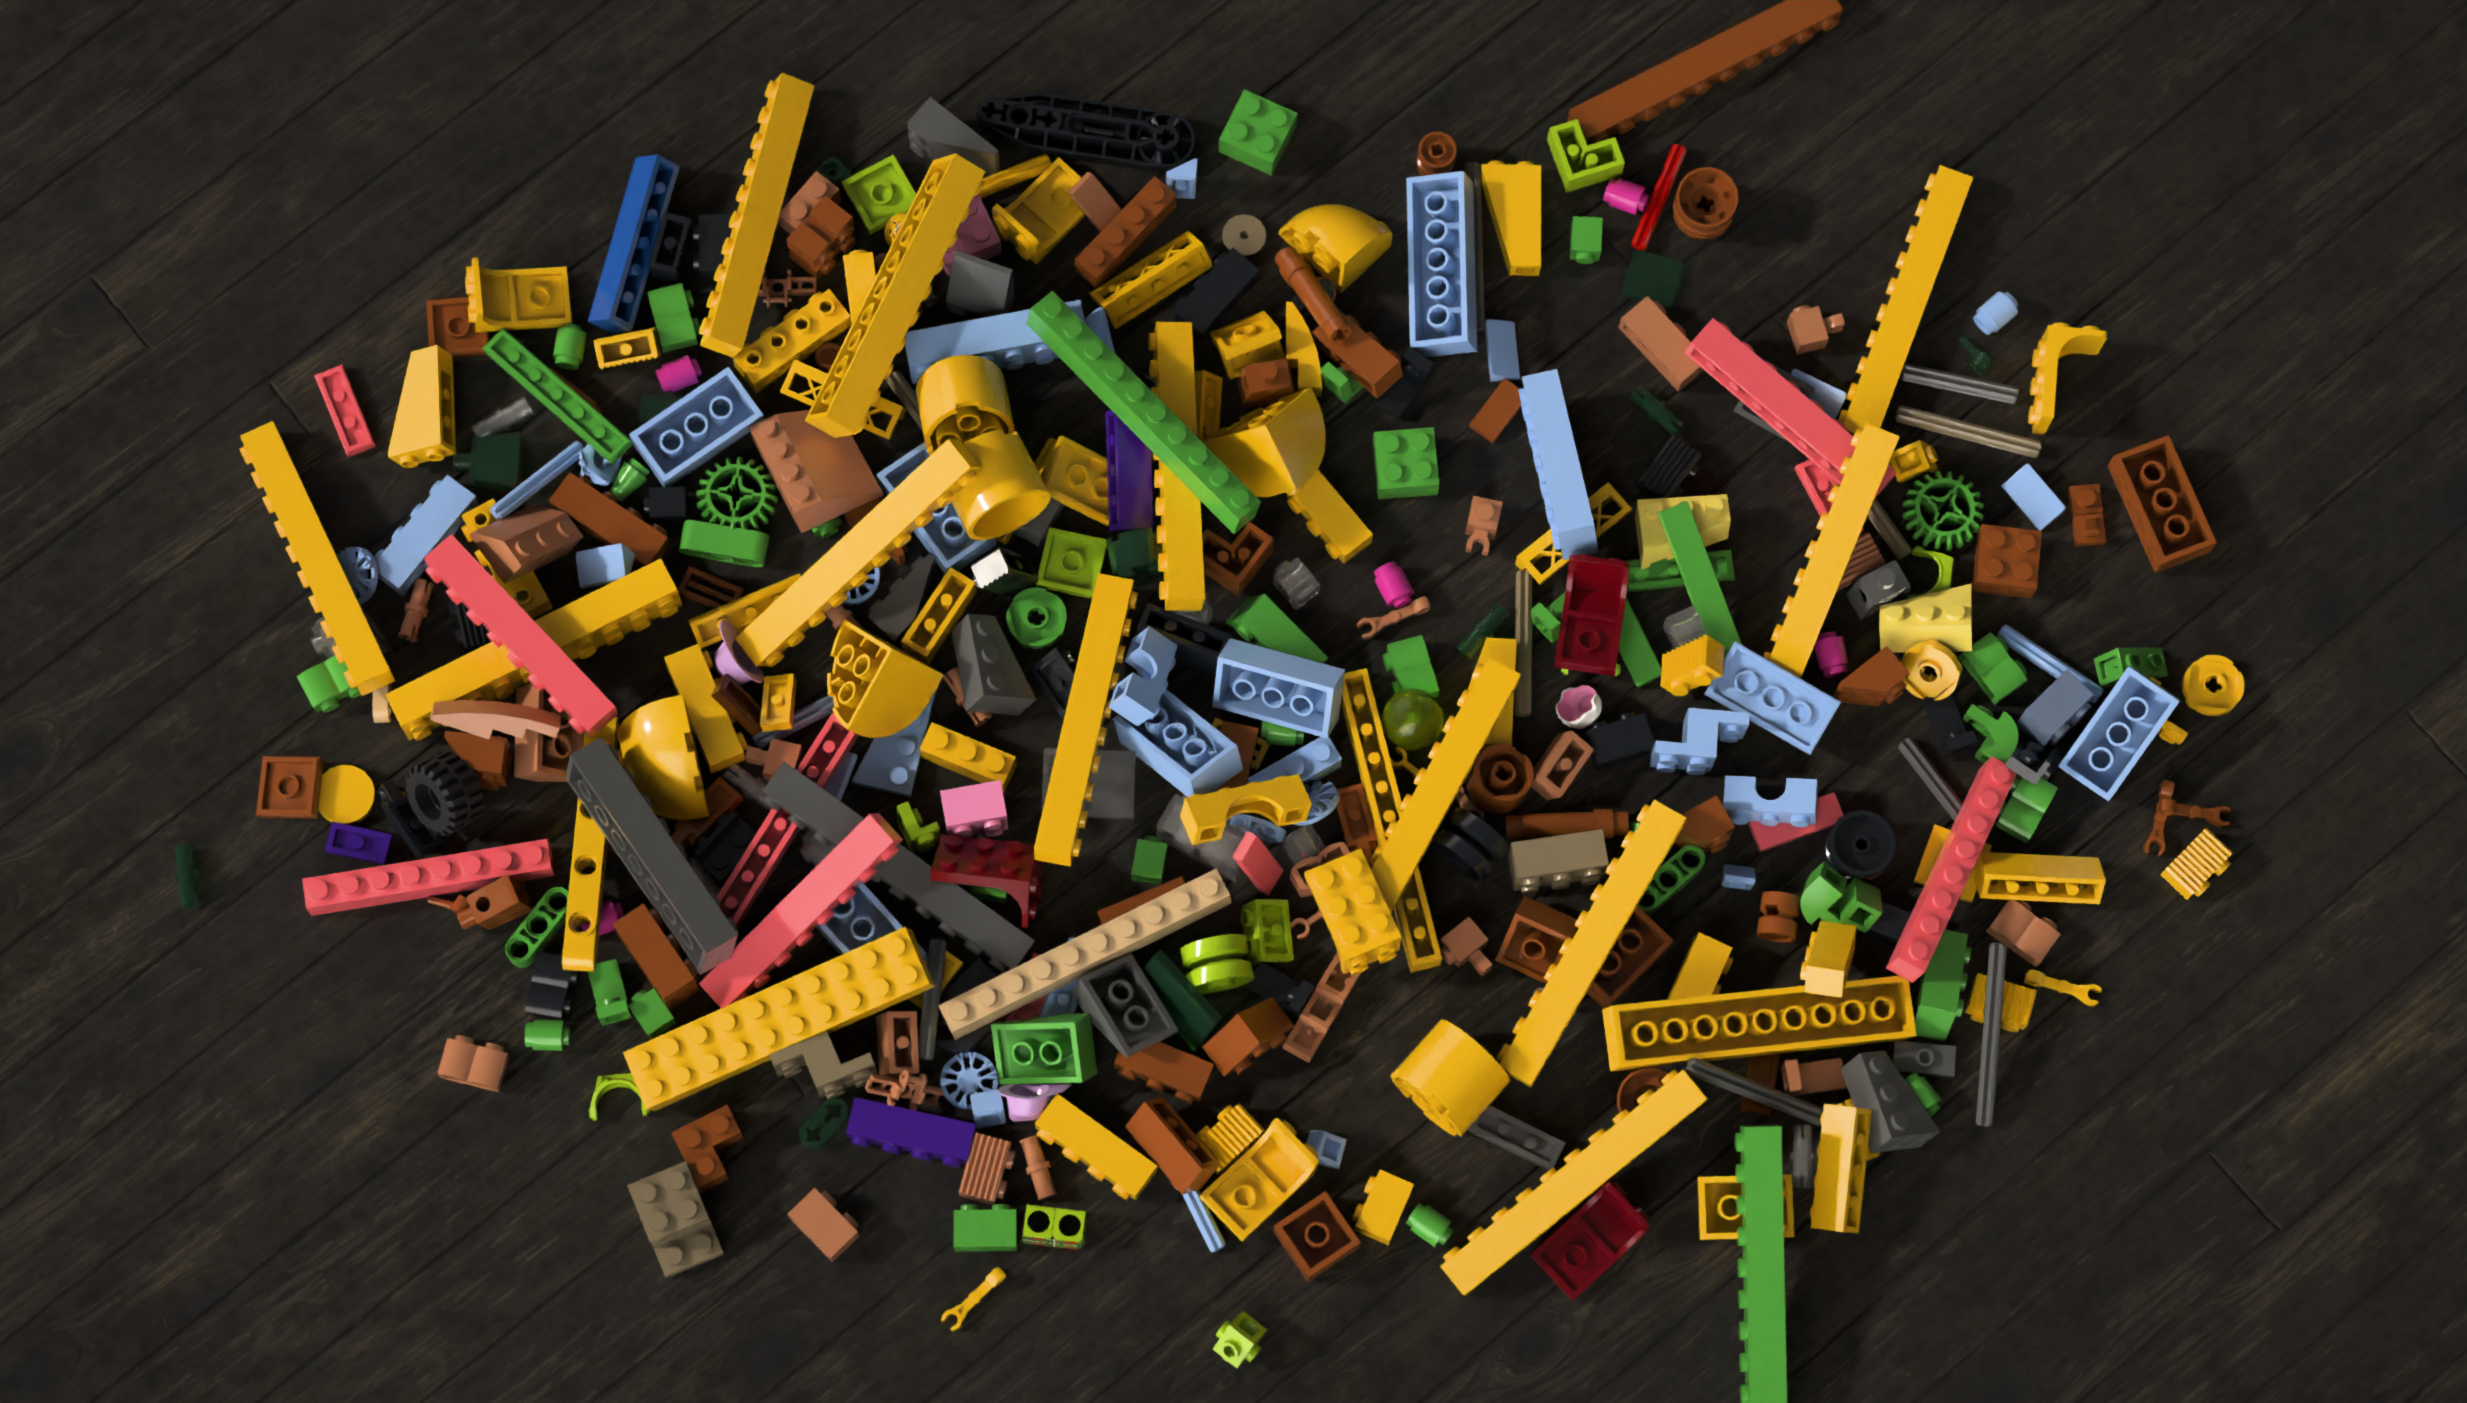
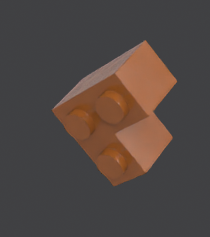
[1202,522,1274,597]
[1202,997,1294,1076]
[671,1105,743,1193]

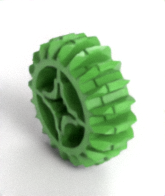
[696,456,778,531]
[1902,471,1984,552]

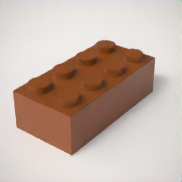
[2108,435,2217,573]

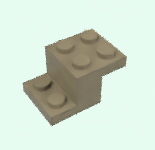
[769,1031,877,1100]
[627,1161,724,1278]

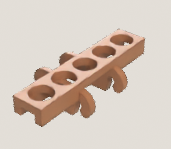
[757,270,817,308]
[865,1070,944,1111]

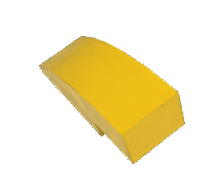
[1286,302,1322,397]

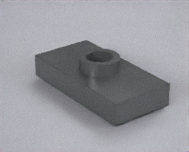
[1892,1041,1956,1078]

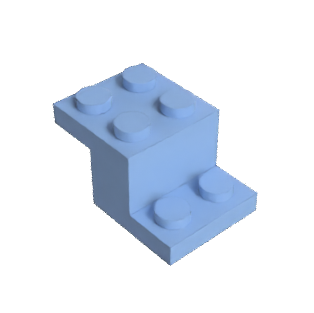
[1649,708,1750,775]

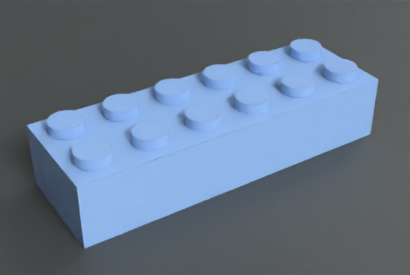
[1406,171,1477,357]
[904,300,1085,385]
[1518,369,1599,560]

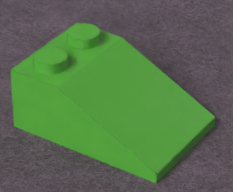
[991,1013,1098,1085]

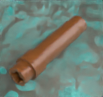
[1275,246,1352,344]
[1505,809,1629,840]

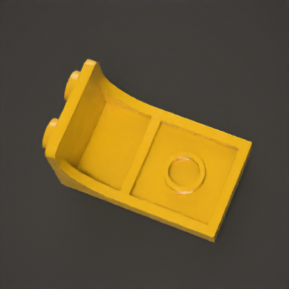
[992,157,1086,265]
[465,257,572,332]
[2028,323,2107,435]
[1304,848,1401,975]
[1199,1118,1319,1242]

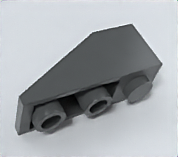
[868,552,936,647]

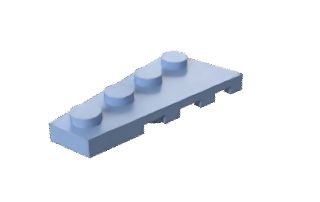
[851,690,937,797]

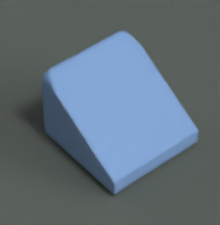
[1721,864,1756,890]
[970,1089,1006,1129]
[1307,1130,1347,1169]

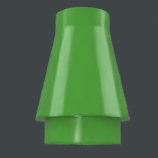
[608,457,650,503]

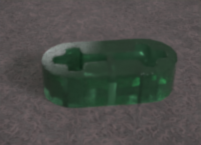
[799,1098,849,1151]

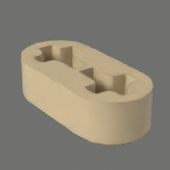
[372,666,392,723]

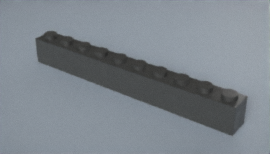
[761,761,1035,973]

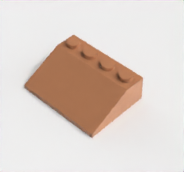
[749,410,883,533]

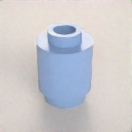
[1973,291,2018,335]

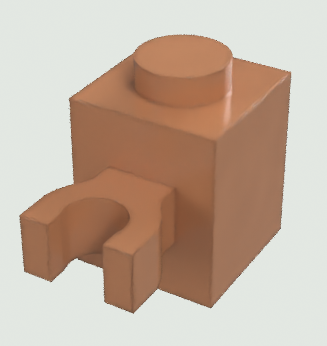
[1787,305,1845,355]
[1465,496,1503,556]
[745,738,803,782]
[1439,917,1493,977]

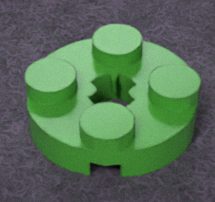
[1006,587,1067,649]

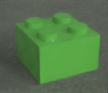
[1219,89,1298,176]
[1372,427,1439,500]

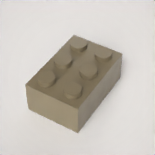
[1508,829,1609,894]

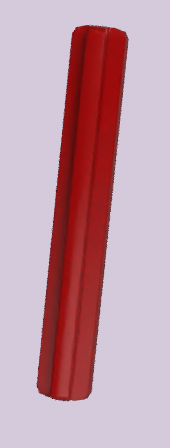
[1631,144,1687,251]

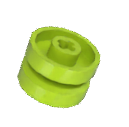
[1180,934,1254,994]

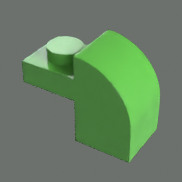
[1962,704,2019,764]
[1800,861,1847,925]

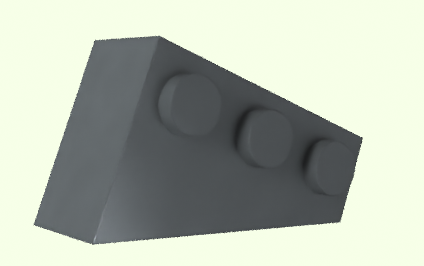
[951,614,1036,716]
[1841,1051,1940,1153]

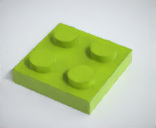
[841,155,916,234]
[1036,527,1108,599]

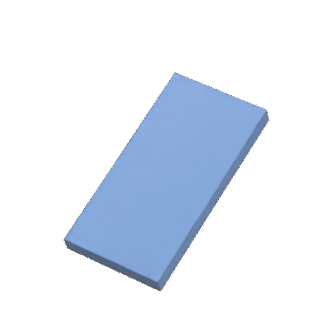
[1704,641,1841,755]

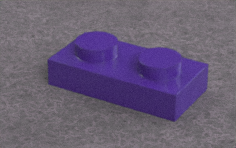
[324,821,393,866]

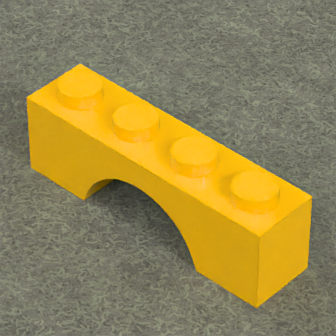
[1180,774,1312,845]

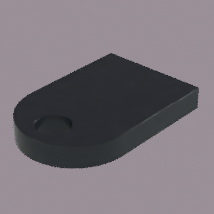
[935,958,1012,1054]

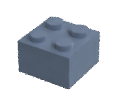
[2016,669,2094,748]

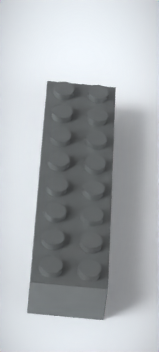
[565,737,738,975]

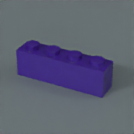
[1105,410,1156,532]
[846,1097,977,1168]

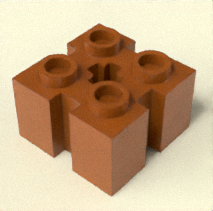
[786,196,856,280]

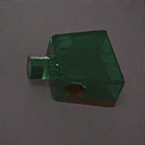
[453,432,524,494]

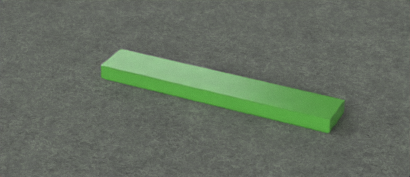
[483,328,633,466]
[1657,501,1742,658]

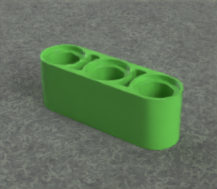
[678,520,770,567]
[1637,845,1705,916]
[505,887,568,968]

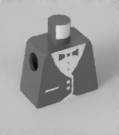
[1846,560,1911,620]

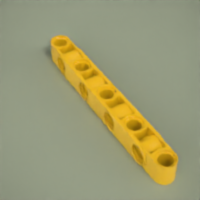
[562,717,619,972]

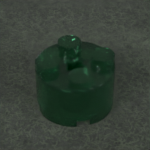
[1105,528,1163,581]

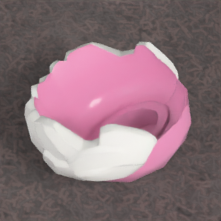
[1556,685,1602,729]

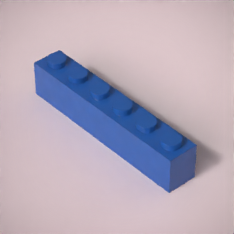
[588,154,680,333]

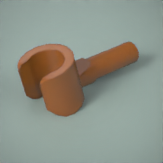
[428,895,470,914]

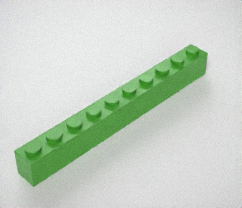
[1027,291,1261,534]
[1735,1125,1787,1403]

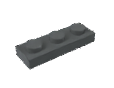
[1468,1105,1565,1171]

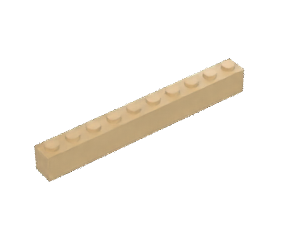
[938,868,1232,1040]

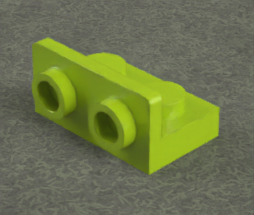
[897,801,940,854]
[1240,899,1294,965]

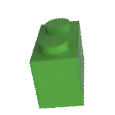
[954,1204,1017,1252]

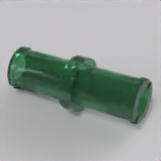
[1629,385,1687,436]
[1456,602,1510,660]
[174,844,200,908]

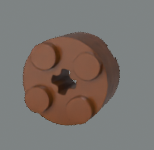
[1466,744,1534,814]

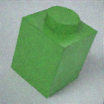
[1569,216,1603,264]
[1131,836,1168,885]
[1838,877,1883,933]
[628,988,677,1040]

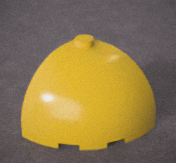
[1278,204,1392,294]
[1202,387,1326,497]
[827,619,944,738]
[615,694,709,820]

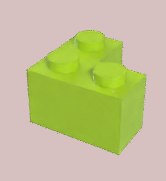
[1547,119,1625,193]

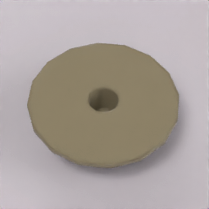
[1222,214,1266,257]

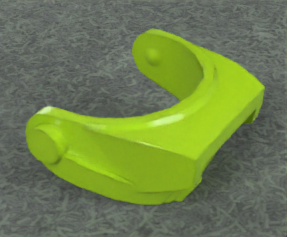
[1907,546,1954,599]
[589,1073,650,1121]

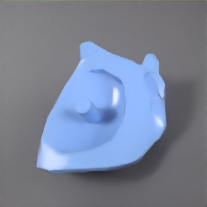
[578,444,622,486]

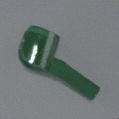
[1959,335,1990,375]

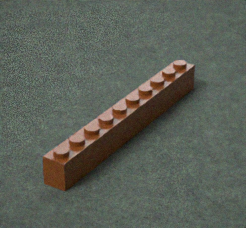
[1567,0,1843,145]

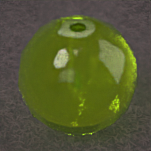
[1381,688,1444,751]

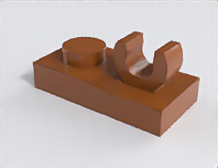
[2068,484,2106,547]

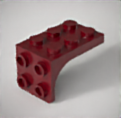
[1554,554,1630,676]
[931,834,1043,928]
[1530,1181,1650,1302]

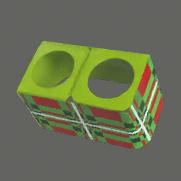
[1021,1204,1088,1250]

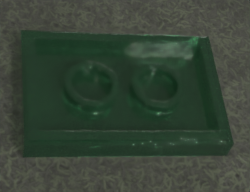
[1143,950,1223,1052]

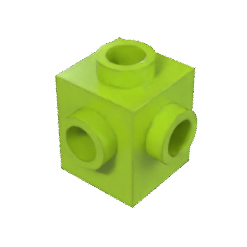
[1213,1311,1267,1368]

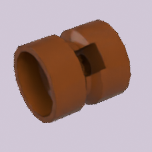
[1417,132,1457,176]
[1756,891,1801,943]

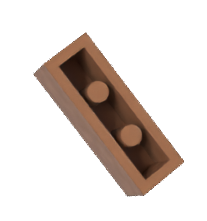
[1618,296,1704,392]

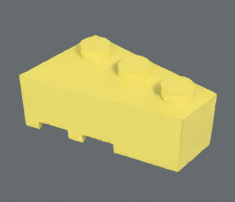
[1635,494,1731,570]
[1879,584,1972,653]

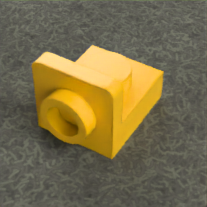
[1890,440,1938,483]

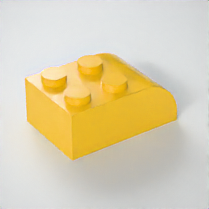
[1697,1174,1794,1240]

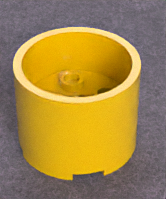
[916,355,1014,456]
[951,429,1051,540]
[1391,1019,1510,1137]

